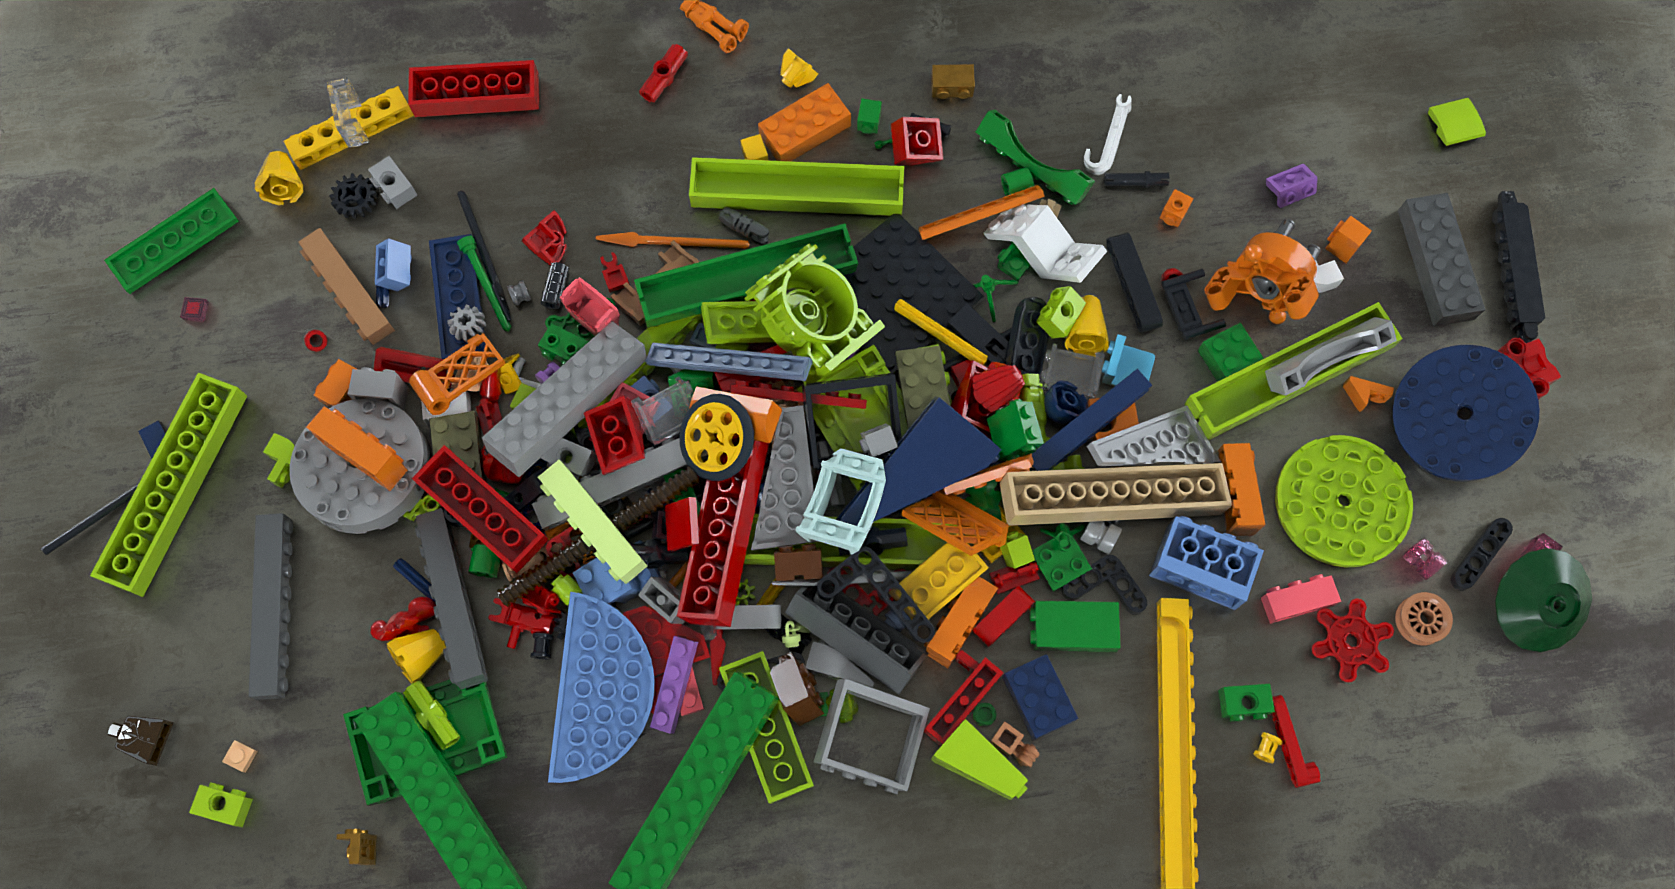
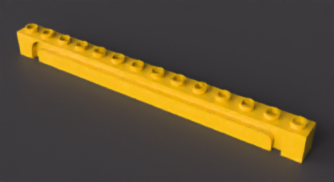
[1156,598,1199,889]

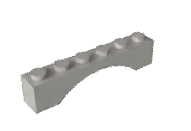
[1265,317,1397,396]

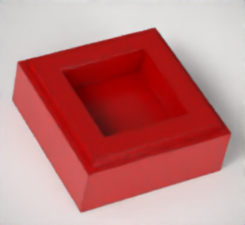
[955,650,979,673]

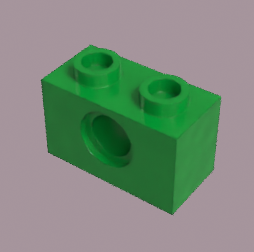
[1218,684,1275,722]

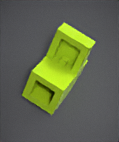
[263,433,295,488]

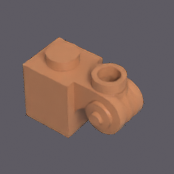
[990,721,1040,768]

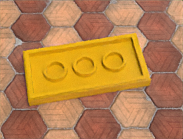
[888,533,989,627]

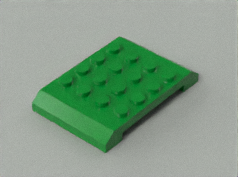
[343,679,507,806]

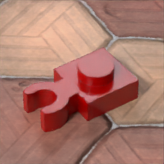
[600,252,630,293]

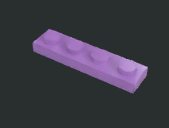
[650,636,698,734]

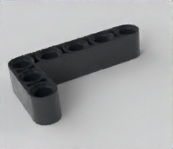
[817,547,935,643]

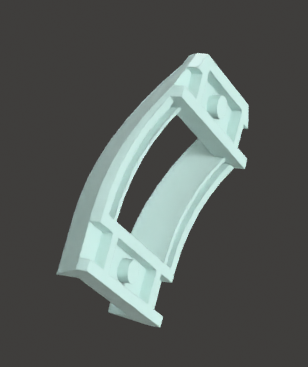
[796,448,886,555]

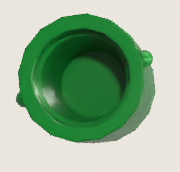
[1001,167,1034,196]
[468,544,501,578]

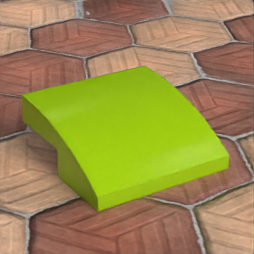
[1428,98,1486,146]

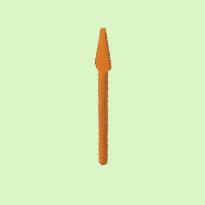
[595,232,750,249]

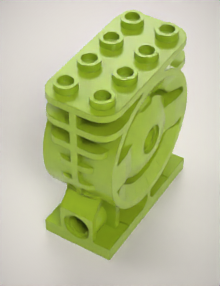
[744,243,885,384]

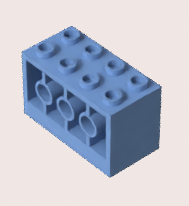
[1149,516,1264,610]

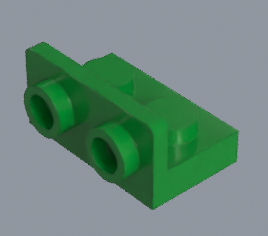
[997,241,1031,282]

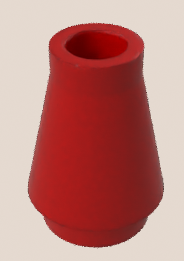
[479,370,502,401]

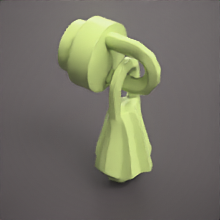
[782,620,811,648]

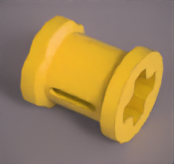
[1253,732,1282,764]

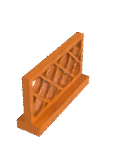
[902,489,1009,556]

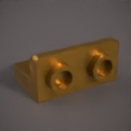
[336,829,377,865]

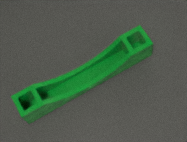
[975,110,1095,205]

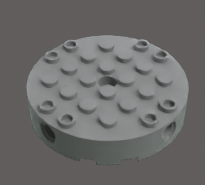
[290,398,430,534]

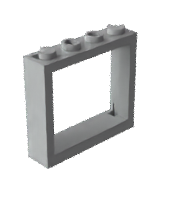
[813,679,930,794]

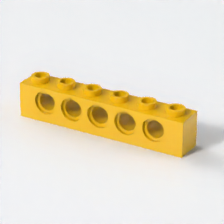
[284,86,414,170]

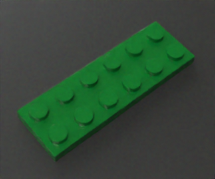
[104,188,239,294]

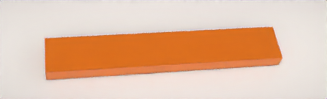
[918,185,1045,240]

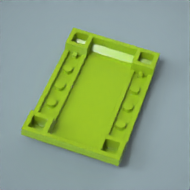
[797,345,908,492]

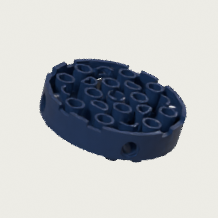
[1393,345,1540,482]

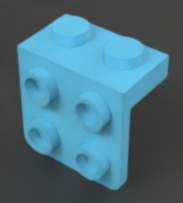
[1101,334,1155,386]

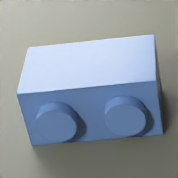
[375,238,412,291]

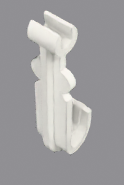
[1084,94,1131,175]

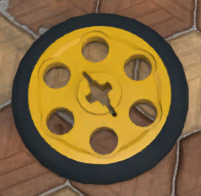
[680,394,754,481]

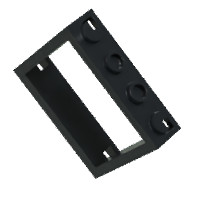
[801,373,902,470]

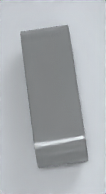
[715,605,781,629]

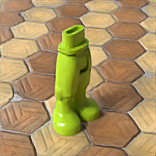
[1019,374,1050,450]

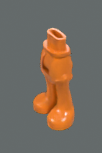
[680,0,749,53]

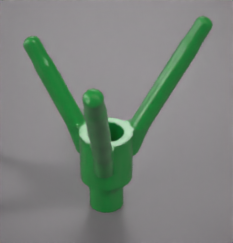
[973,275,1018,322]
[1040,523,1087,547]

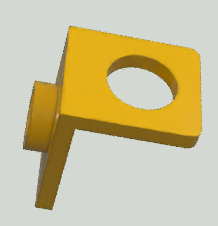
[498,353,522,394]

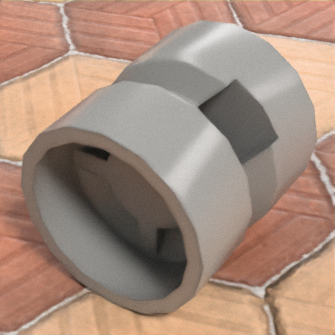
[1080,521,1122,555]

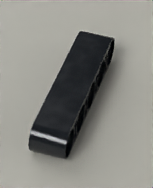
[1106,232,1163,333]

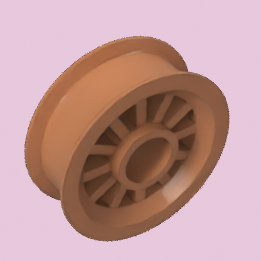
[1395,592,1453,646]

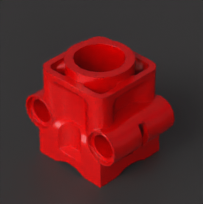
[1498,338,1561,400]

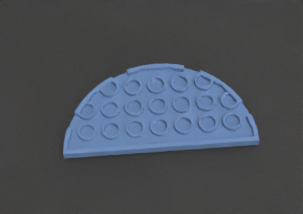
[548,592,655,783]

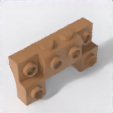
[611,240,699,326]

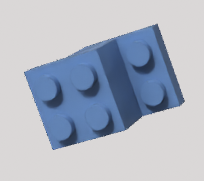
[573,540,662,605]

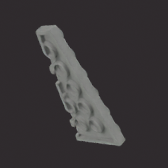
[751,405,820,550]
[1087,405,1221,466]

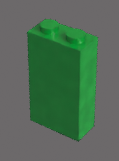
[1029,601,1121,652]

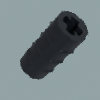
[540,262,570,309]

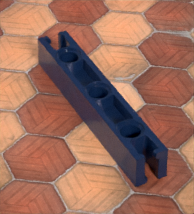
[1030,369,1152,471]

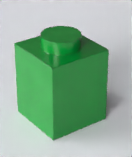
[857,98,882,134]

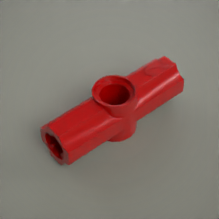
[639,44,688,103]

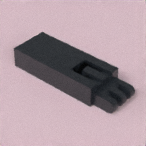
[946,303,1009,365]

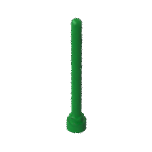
[457,236,511,331]

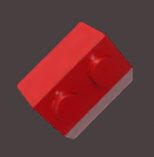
[891,117,943,165]

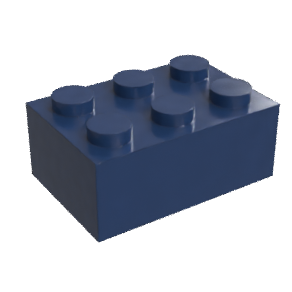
[1002,654,1078,741]

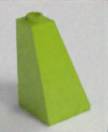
[931,719,1028,800]

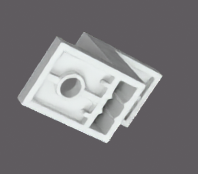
[983,204,1107,283]

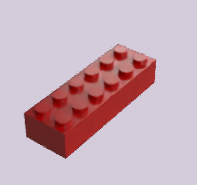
[408,60,539,117]
[411,445,549,574]

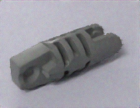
[719,207,769,245]

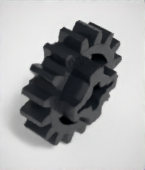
[329,173,378,219]

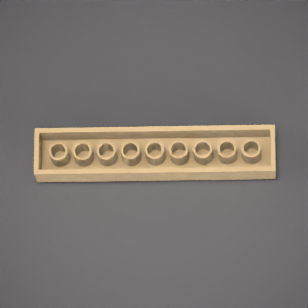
[1000,463,1232,526]

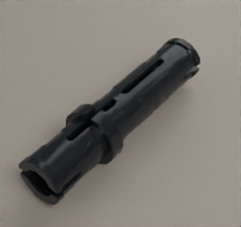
[1104,171,1170,188]

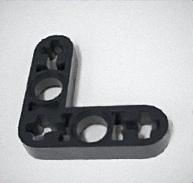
[1062,555,1147,615]

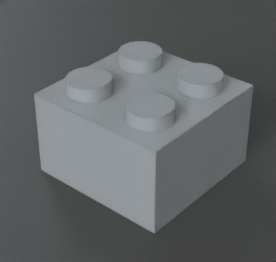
[348,367,409,411]

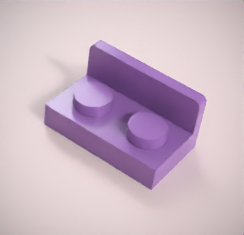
[1266,164,1317,208]

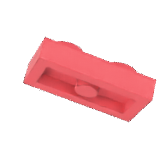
[680,667,704,716]

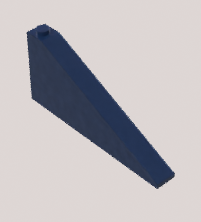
[825,397,1002,544]

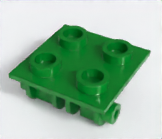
[1032,536,1092,591]

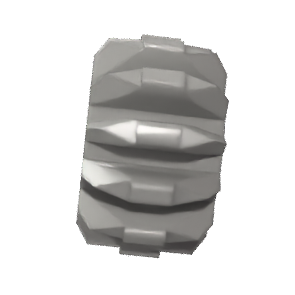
[447,304,486,343]

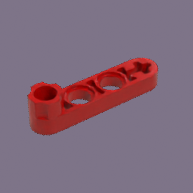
[1271,695,1321,788]

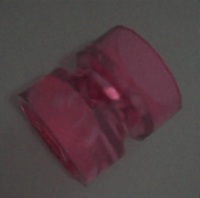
[1402,537,1448,580]

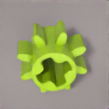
[736,579,756,606]

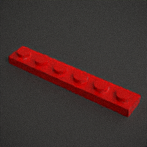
[729,380,867,409]

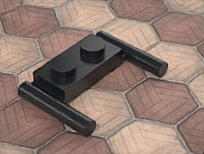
[1161,269,1226,340]

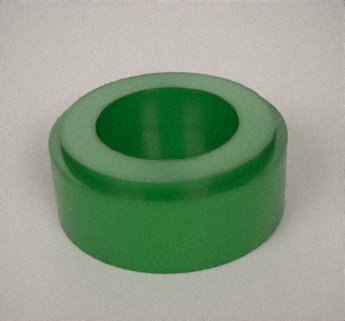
[973,702,997,727]

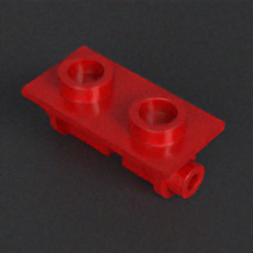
[475,398,502,435]
[989,561,1040,594]
[522,585,561,615]

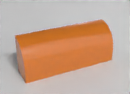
[689,387,783,443]

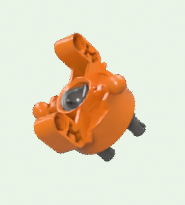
[1204,219,1321,325]

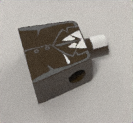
[108,716,174,766]

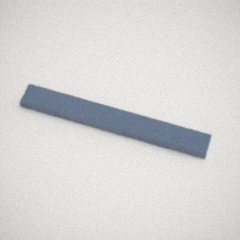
[645,343,813,381]

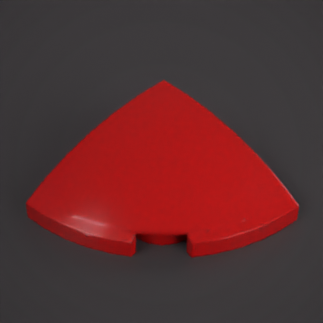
[521,210,567,265]

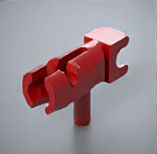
[488,598,558,649]

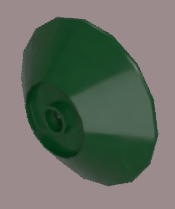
[1495,548,1592,652]

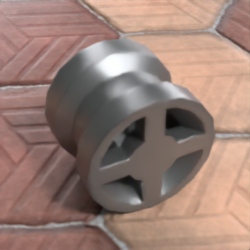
[507,280,531,306]

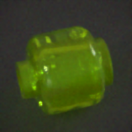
[826,688,859,723]

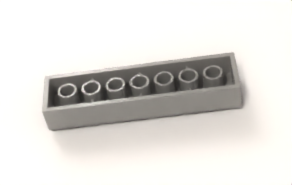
[482,321,647,477]

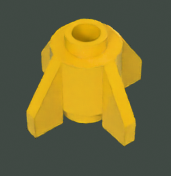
[780,49,818,88]

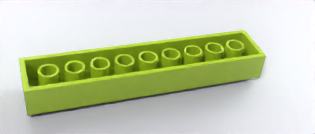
[90,373,247,597]

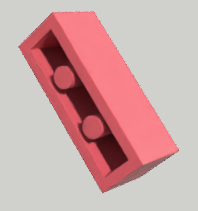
[1261,574,1341,624]

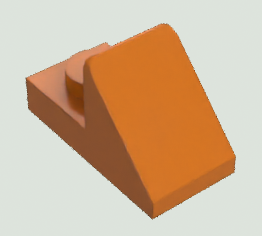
[1343,376,1394,412]

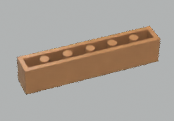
[298,228,395,345]

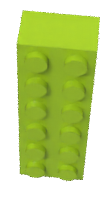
[719,651,814,804]

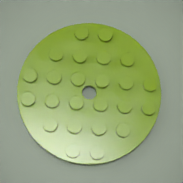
[1275,435,1413,568]

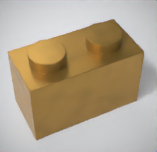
[931,64,975,99]

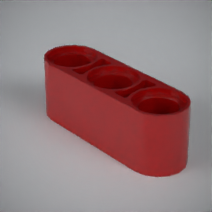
[972,585,1035,647]

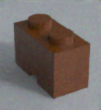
[774,544,823,581]

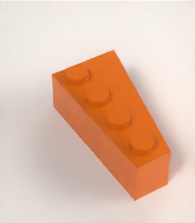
[1218,443,1266,536]

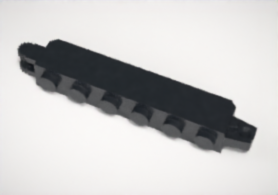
[1492,191,1546,343]

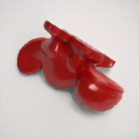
[370,597,436,641]

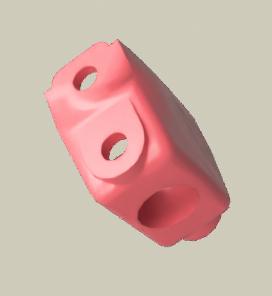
[560,277,620,336]

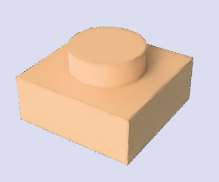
[222,740,258,773]

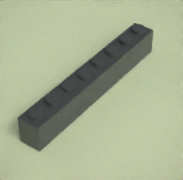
[414,508,488,690]
[249,513,293,700]

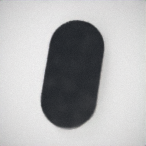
[1006,297,1049,376]

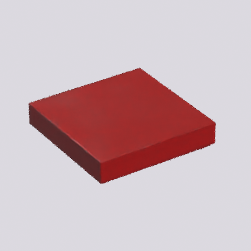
[665,497,699,551]

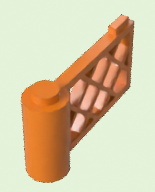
[409,333,506,415]

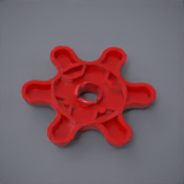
[1311,598,1394,683]

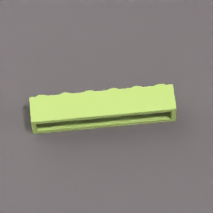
[538,460,647,584]

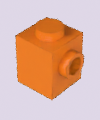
[1160,189,1194,227]

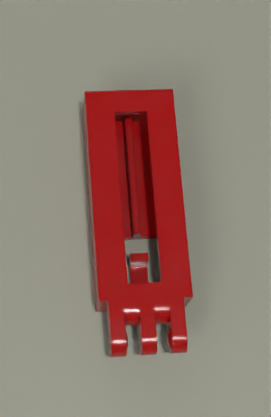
[374,347,455,388]

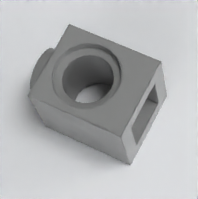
[859,423,898,457]

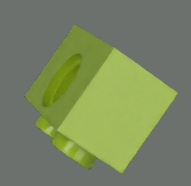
[1036,286,1086,338]
[189,782,253,827]

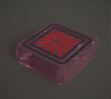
[180,297,209,322]

